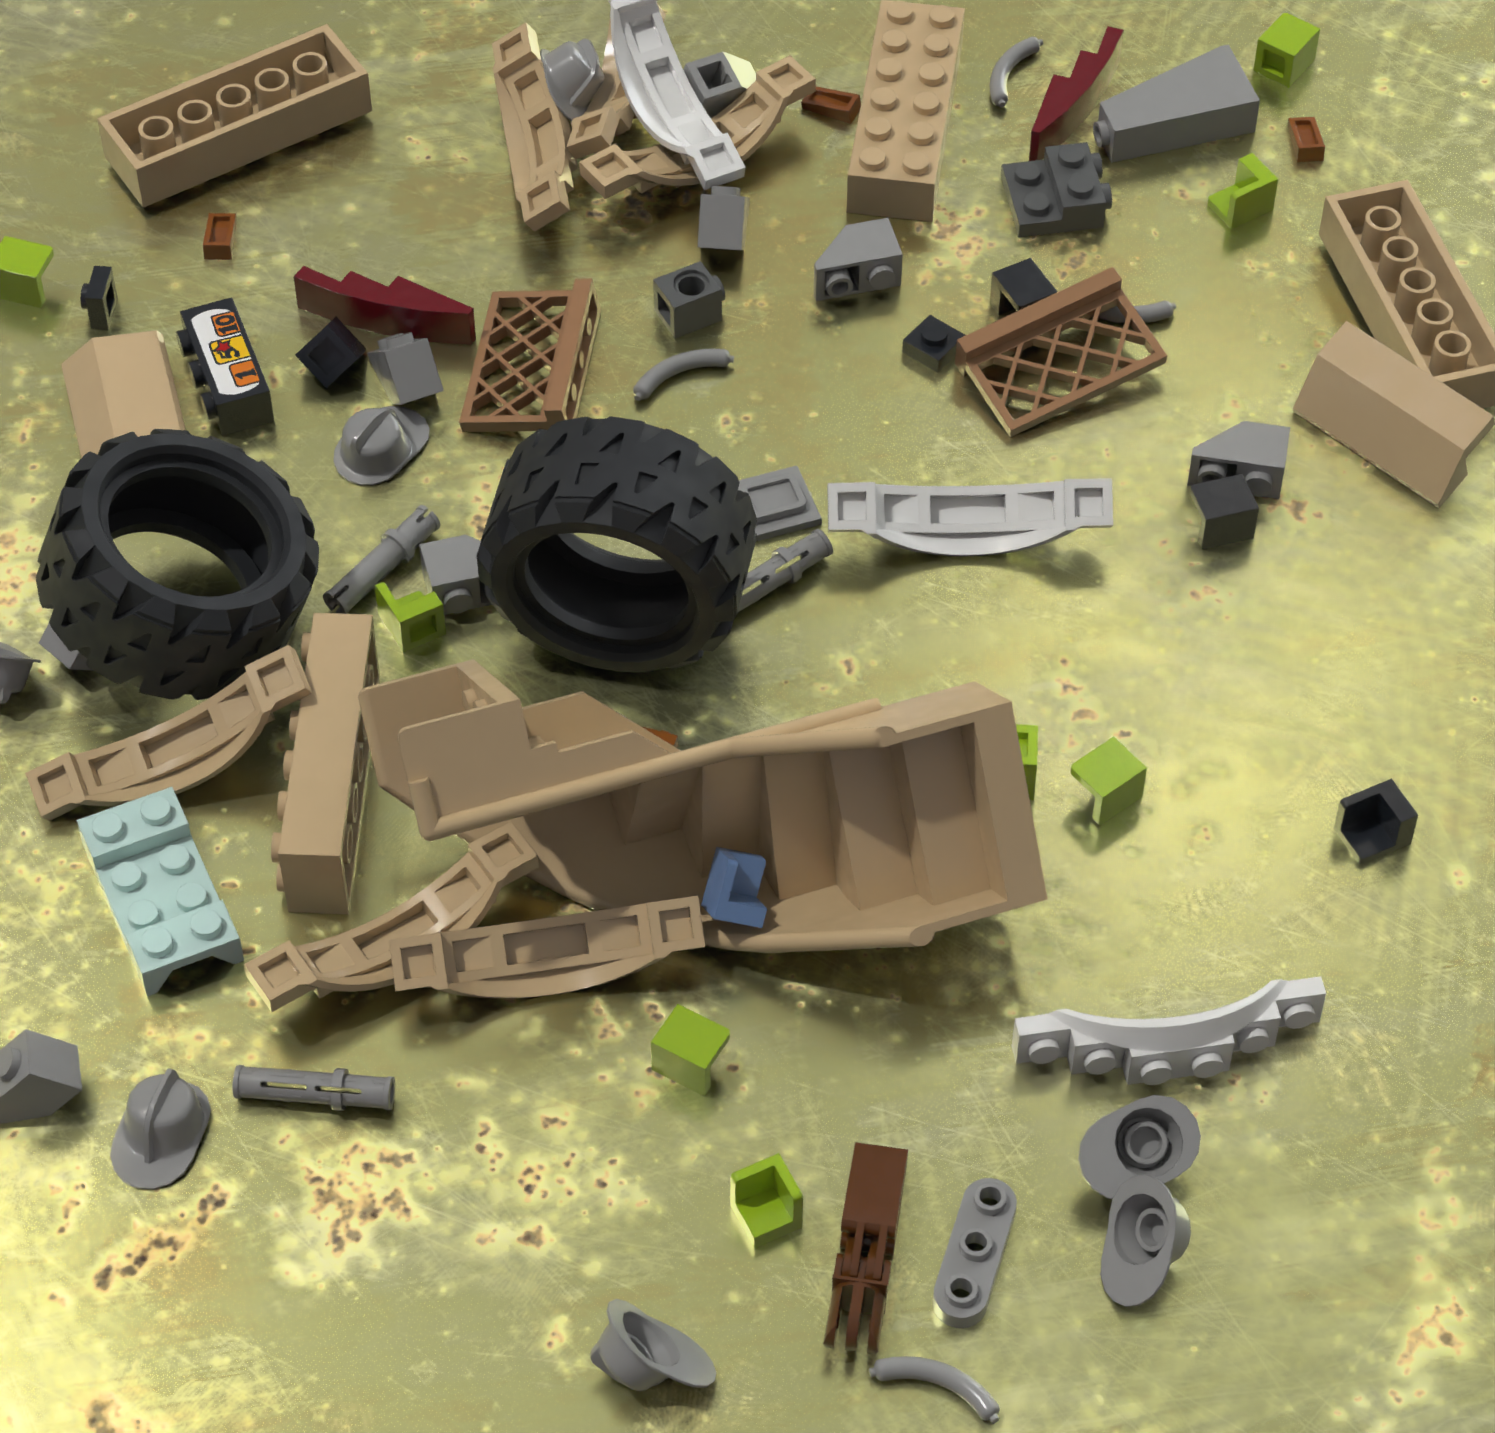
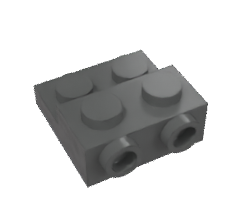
[1001,142,1112,237]

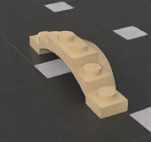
[566,0,666,159]
[492,23,578,232]
[579,55,816,199]
[25,645,312,821]
[244,821,539,1012]
[389,896,705,998]

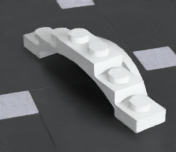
[608,0,746,190]
[827,478,1113,556]
[1012,976,1326,1085]

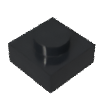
[80,266,118,330]
[902,315,966,373]

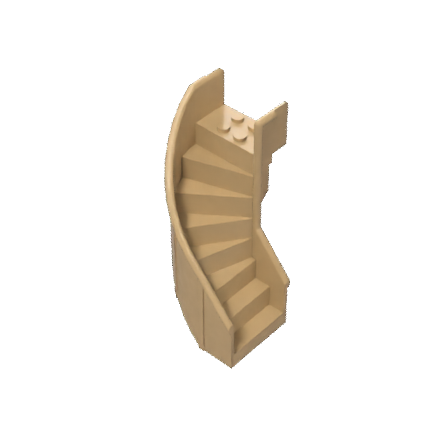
[358,659,1048,953]

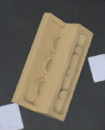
[1293,321,1495,509]
[61,331,186,458]

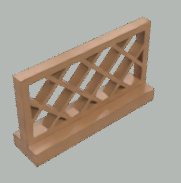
[955,266,1168,437]
[459,278,601,432]

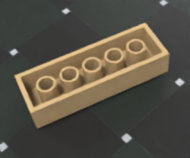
[846,0,965,222]
[97,24,372,208]
[1319,179,1495,408]
[271,613,380,914]

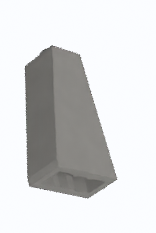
[1093,44,1260,163]

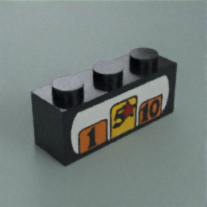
[176,297,275,436]

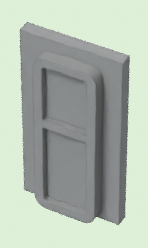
[738,465,822,541]

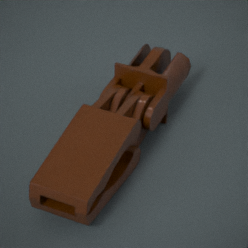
[823,1142,908,1355]

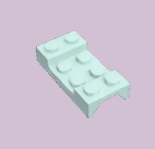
[77,787,244,996]

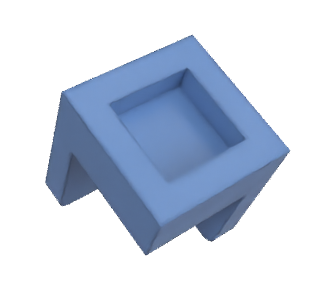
[701,847,767,928]

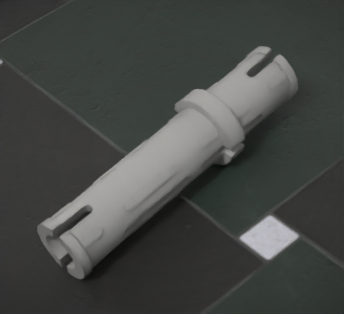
[323,505,441,614]
[737,529,833,613]
[232,1065,395,1111]

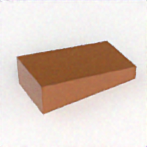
[801,87,861,124]
[1288,117,1325,162]
[203,213,237,260]

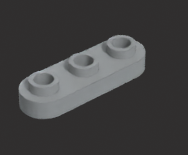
[933,1178,1017,1328]

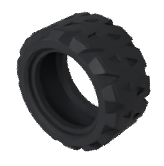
[477,416,757,673]
[36,429,319,700]

